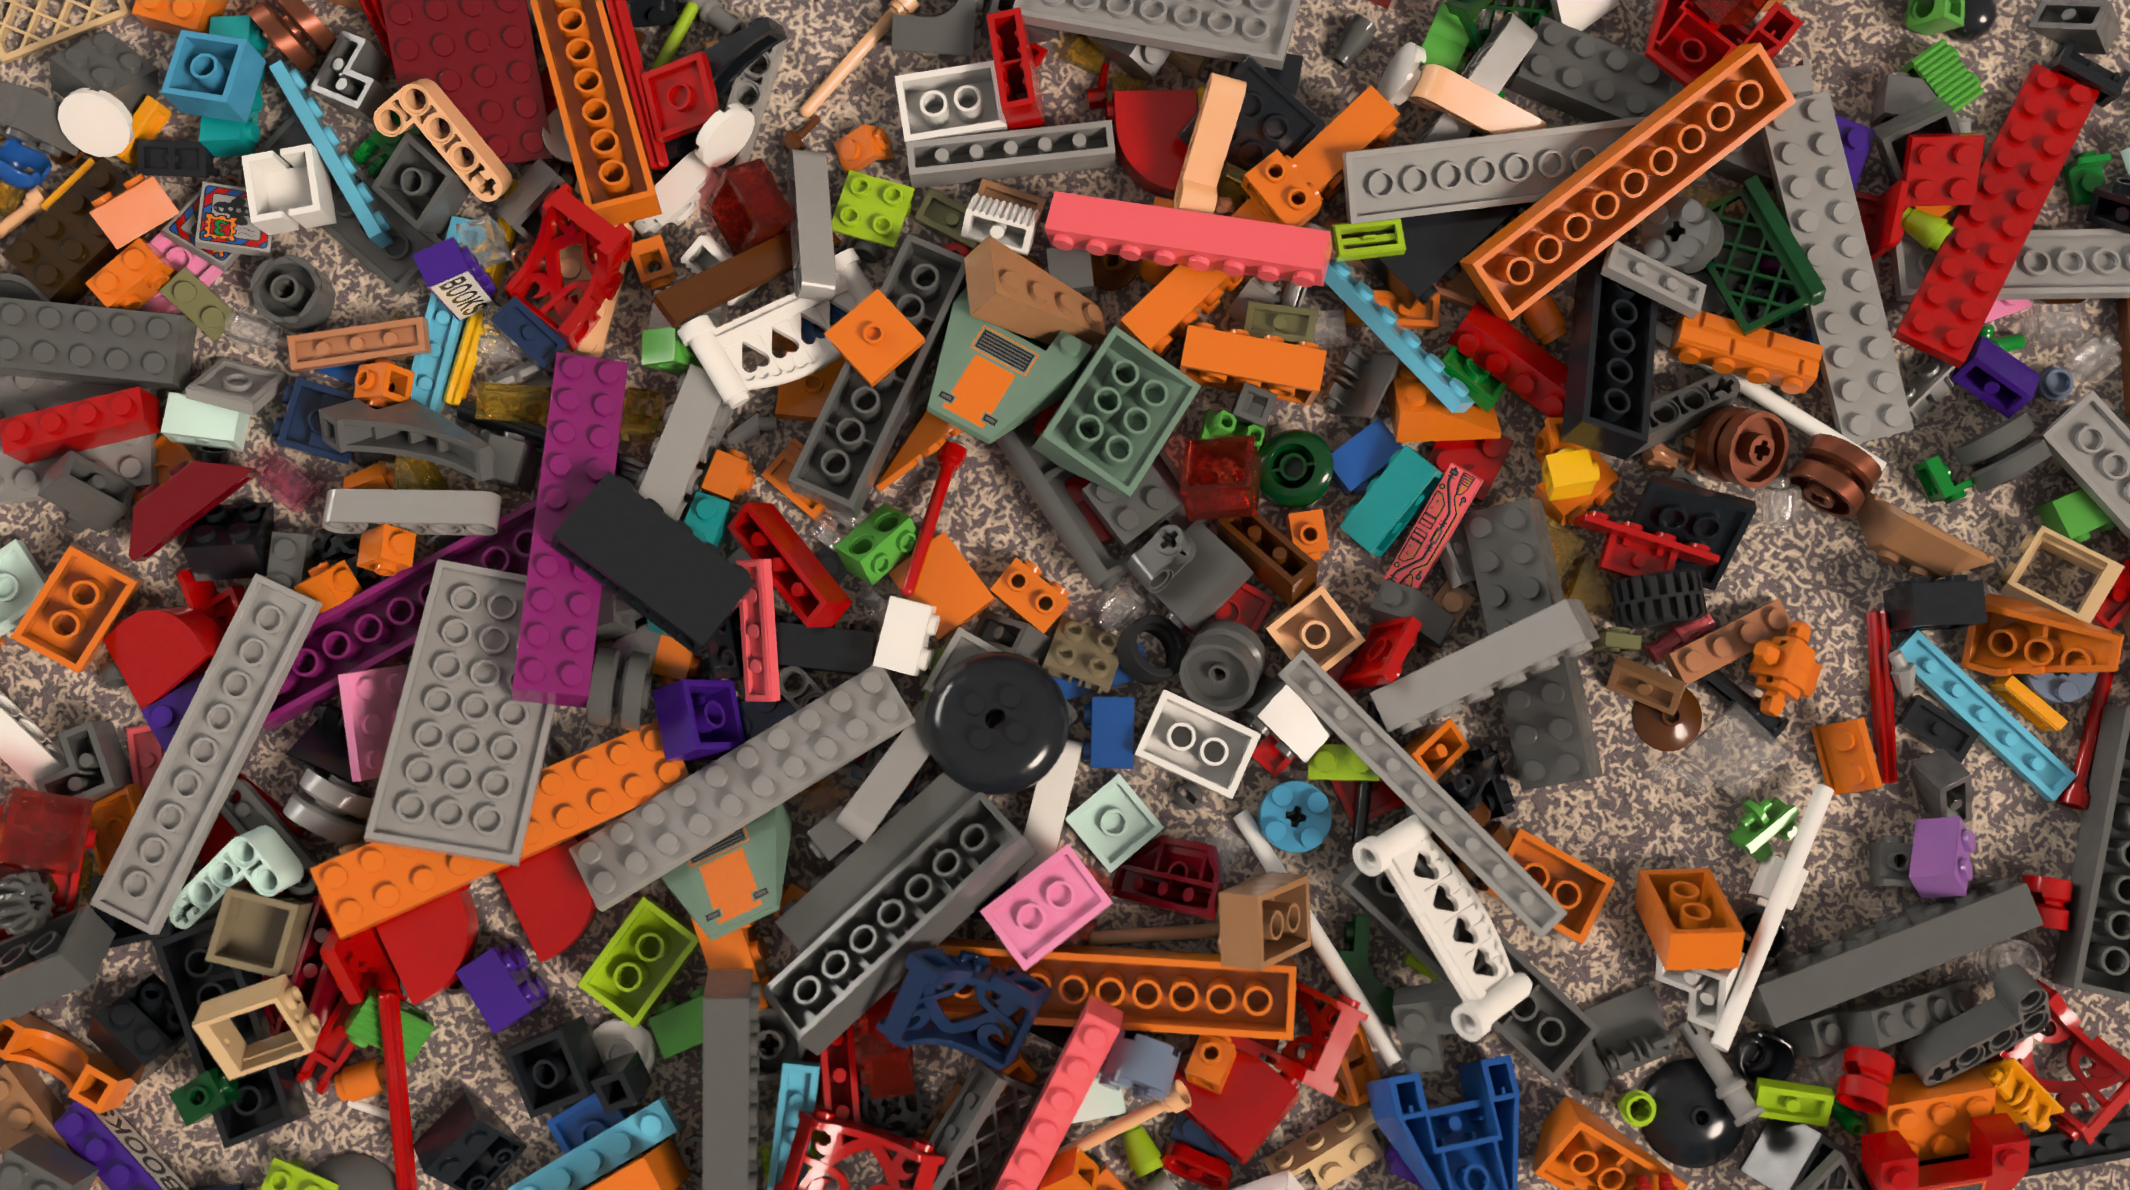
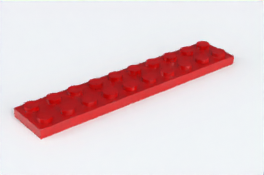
[1893,63,2100,368]

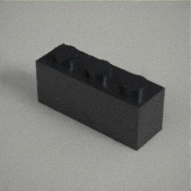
[775,616,878,675]

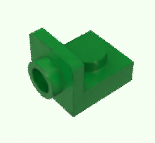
[2062,151,2112,207]
[1912,455,1975,504]

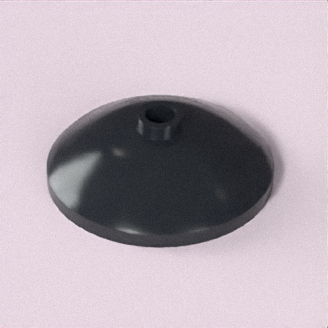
[1641,1058,1746,1168]

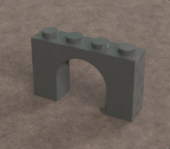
[891,0,983,56]

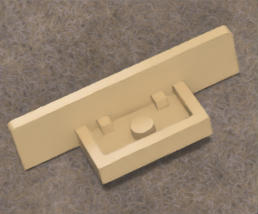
[1263,1101,1384,1190]

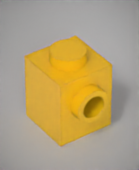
[1541,447,1600,501]

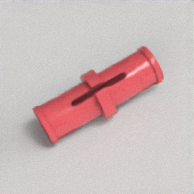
[1644,612,1716,665]

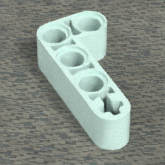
[169,825,304,929]

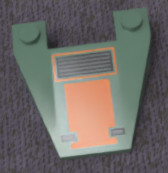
[927,286,1092,444]
[660,801,793,941]

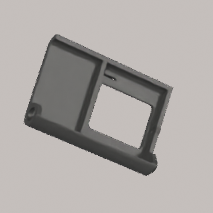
[995,349,1210,592]

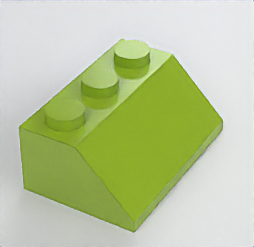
[577,896,701,1029]

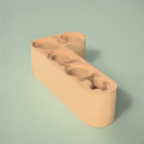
[1407,64,1547,135]
[1173,73,1247,214]
[373,79,513,202]

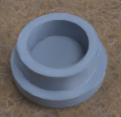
[2037,367,2074,402]

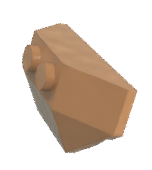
[1856,492,1994,580]

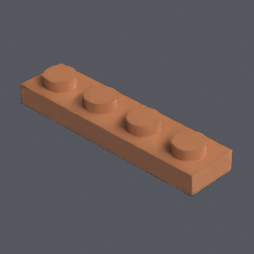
[287,317,431,372]
[1662,598,1792,685]

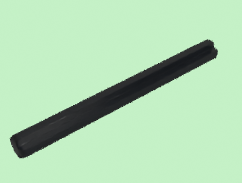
[456,400,650,481]

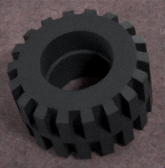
[1609,569,1708,630]

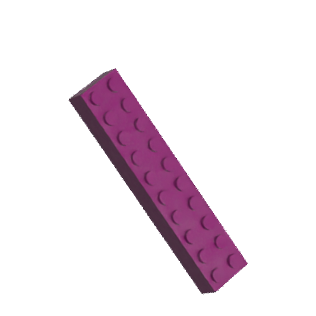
[511,352,628,708]
[262,499,537,730]

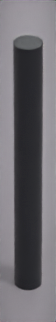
[1351,701,1380,843]

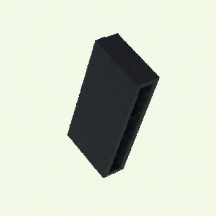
[1355,133,1533,310]
[550,471,755,657]

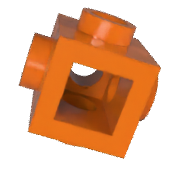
[353,359,415,410]

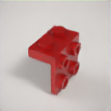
[1855,180,1911,262]

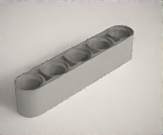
[1412,12,1538,144]
[713,16,786,182]
[786,149,836,301]
[322,489,502,536]
[835,694,931,844]

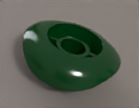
[1253,429,1333,508]

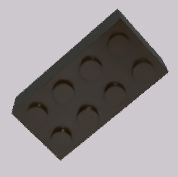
[2,157,151,304]

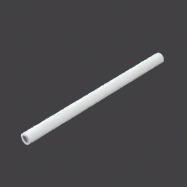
[1655,320,1887,471]
[1710,784,1834,1052]
[1233,809,1403,1067]

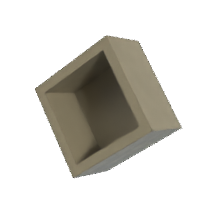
[205,886,313,977]

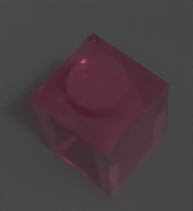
[258,456,324,514]

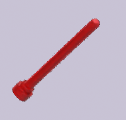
[901,441,967,597]
[2057,672,2115,811]

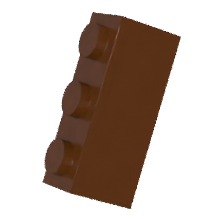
[1217,500,1318,607]

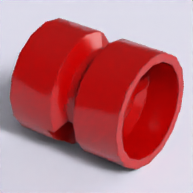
[2021,874,2073,931]
[1835,1045,1896,1114]

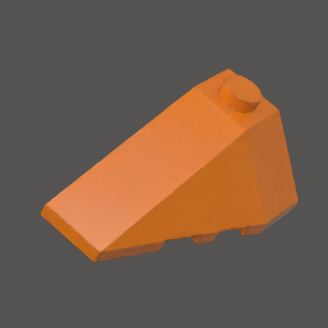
[874,404,963,492]
[1961,593,2124,676]
[1532,1096,1688,1190]

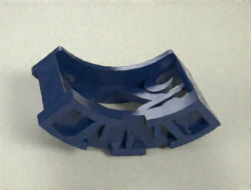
[876,948,1052,1070]

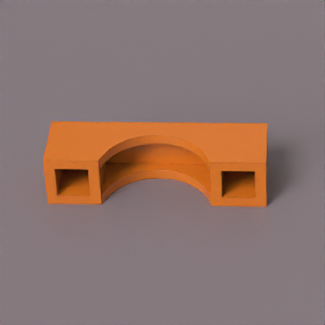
[0,1012,135,1114]

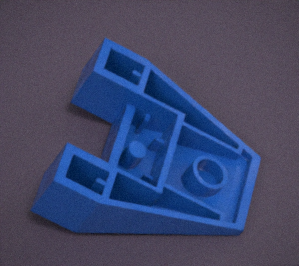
[1366,1055,1519,1190]

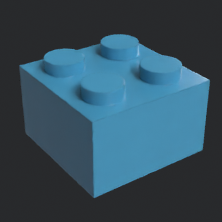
[160,30,266,123]

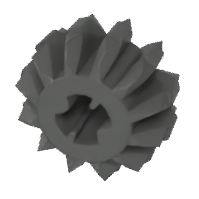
[0,871,57,935]

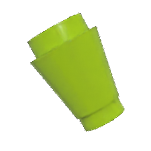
[1901,207,1954,252]
[1616,1090,1656,1127]
[1121,1124,1164,1178]

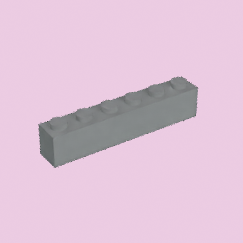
[906,120,1115,188]

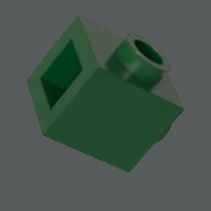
[169,1067,241,1127]

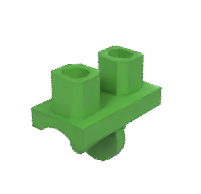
[1197,409,1265,466]
[1727,797,1800,862]

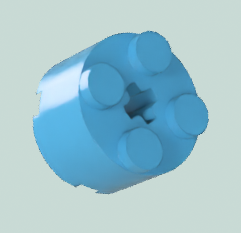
[1256,781,1332,853]

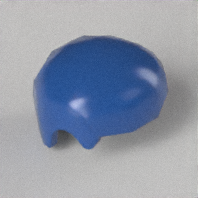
[0,138,52,190]

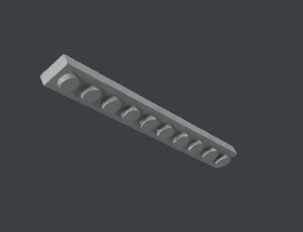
[1278,650,1568,939]

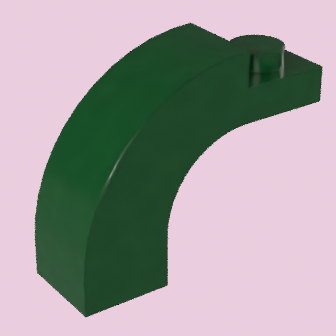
[1335,913,1397,1028]

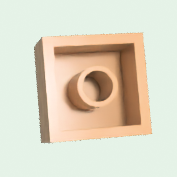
[1263,583,1366,672]

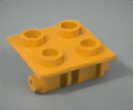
[1977,1057,2065,1132]

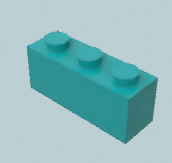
[1339,445,1444,558]

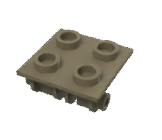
[1043,616,1119,694]

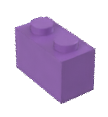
[1909,816,1976,898]

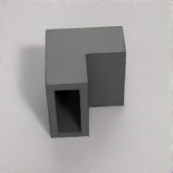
[1046,248,1094,293]

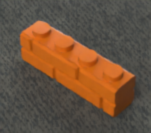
[1668,310,1823,394]

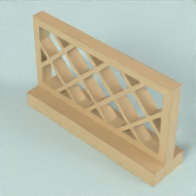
[0,0,132,64]

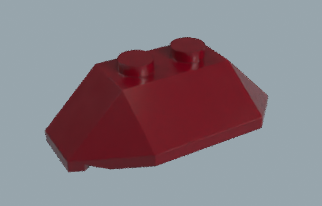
[128,461,259,561]
[1109,835,1224,922]
[261,895,342,1037]

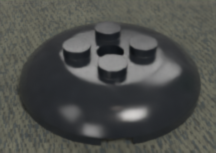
[925,651,1069,795]

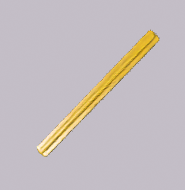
[443,179,518,407]

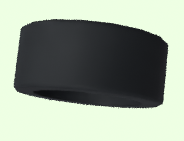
[1116,615,1187,685]

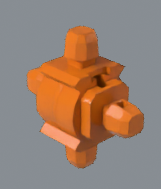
[1748,621,1823,717]

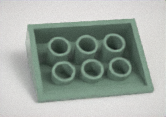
[1032,326,1201,499]

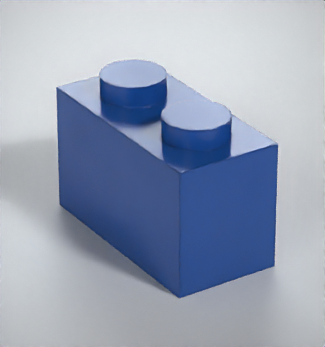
[1331,417,1403,497]
[1083,696,1135,769]

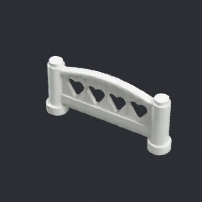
[677,248,874,409]
[1352,813,1532,1042]

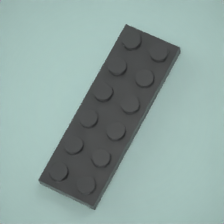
[256,113,442,296]

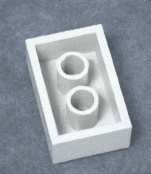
[895,60,1008,145]
[1133,689,1261,799]

